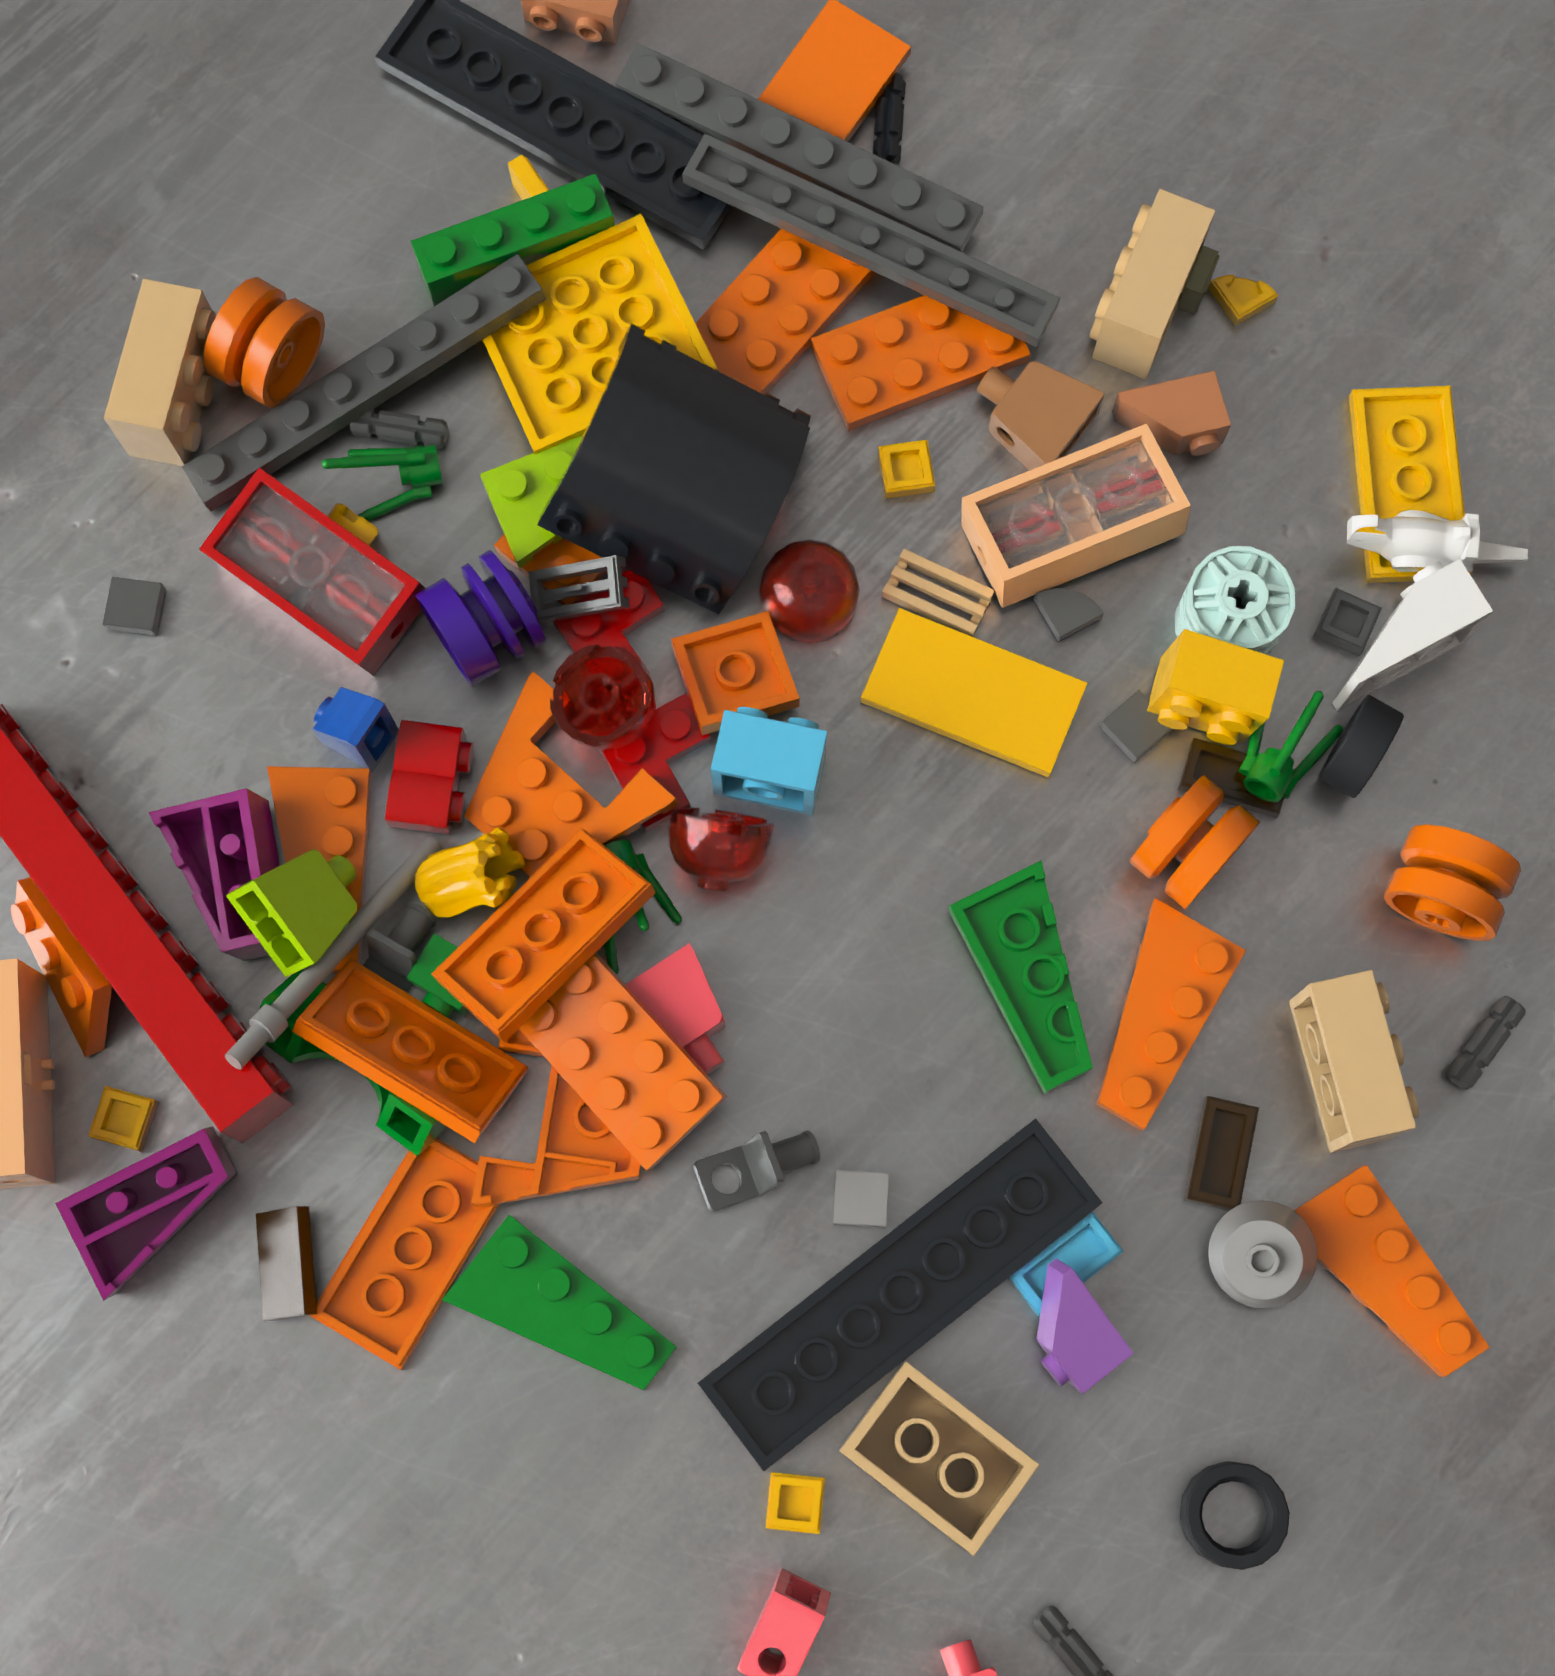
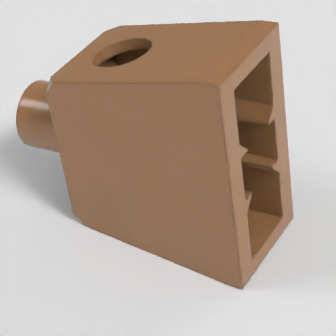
[977,361,1105,470]

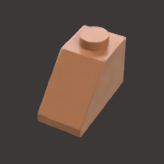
[1112,371,1231,456]

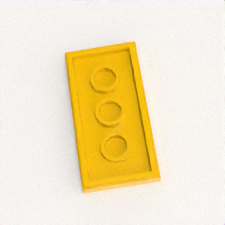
[1349,385,1471,583]
[860,608,1087,778]

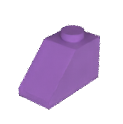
[1036,1258,1134,1394]

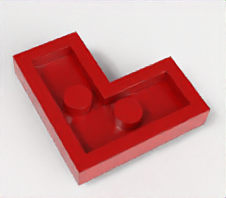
[553,570,665,704]
[596,693,711,832]

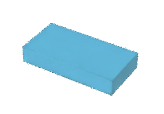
[1008,1211,1124,1318]

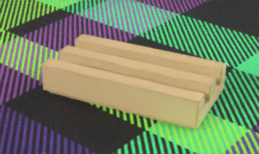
[882,549,995,637]

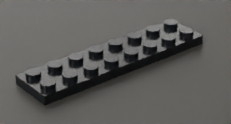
[375,0,732,249]
[698,1118,1103,1471]

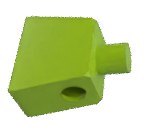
[226,849,357,977]

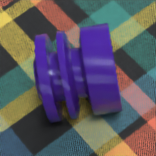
[415,550,546,687]

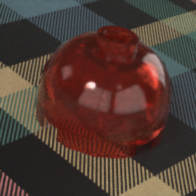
[759,539,860,644]
[550,644,656,751]
[668,807,774,891]

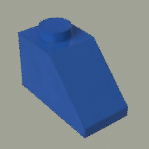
[312,687,399,773]

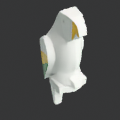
[1347,510,1528,572]

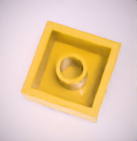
[1147,629,1284,745]

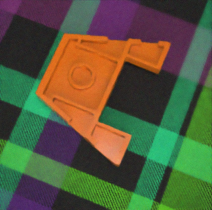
[464,671,680,877]
[471,1029,641,1207]

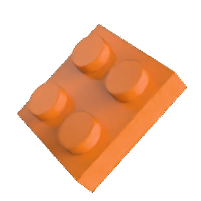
[671,611,800,735]

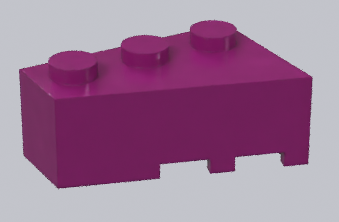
[148,788,280,961]
[55,1126,236,1301]

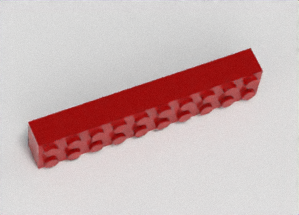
[0,704,293,1144]

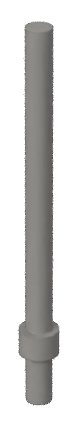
[225,837,443,1070]

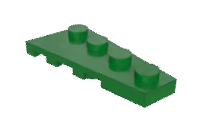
[948,860,1093,1094]
[442,1215,678,1391]

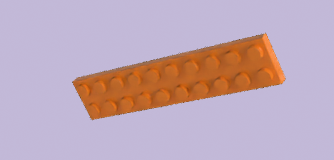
[494,229,876,606]

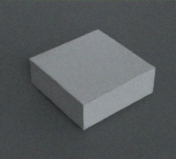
[833,1170,889,1228]

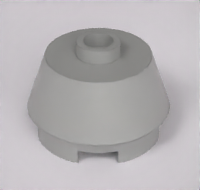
[1208,1200,1318,1308]

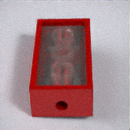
[199,468,426,676]

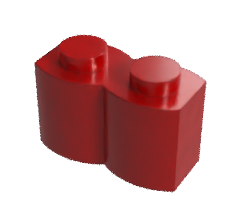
[385,720,473,835]

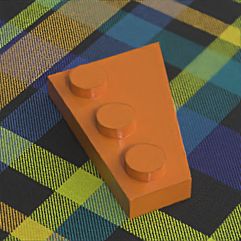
[11,877,112,1057]

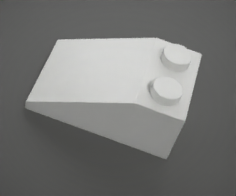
[1332,559,1493,711]

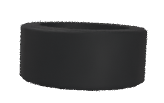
[1319,695,1404,798]
[1180,1461,1290,1570]

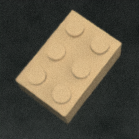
[1089,189,1216,380]
[104,279,216,466]
[1289,970,1419,1153]
[838,1362,1039,1556]

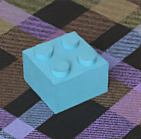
[711,707,827,816]

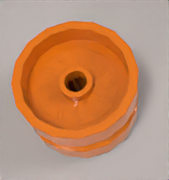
[203,277,325,409]
[1129,775,1260,909]
[1384,824,1521,941]

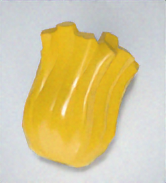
[415,827,525,917]

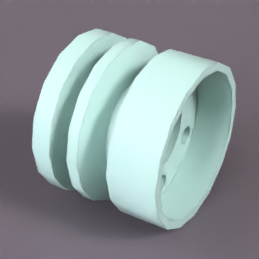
[1175,546,1295,655]

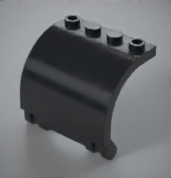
[537,323,811,615]

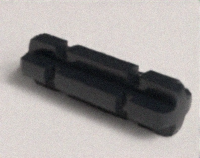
[873,73,906,165]

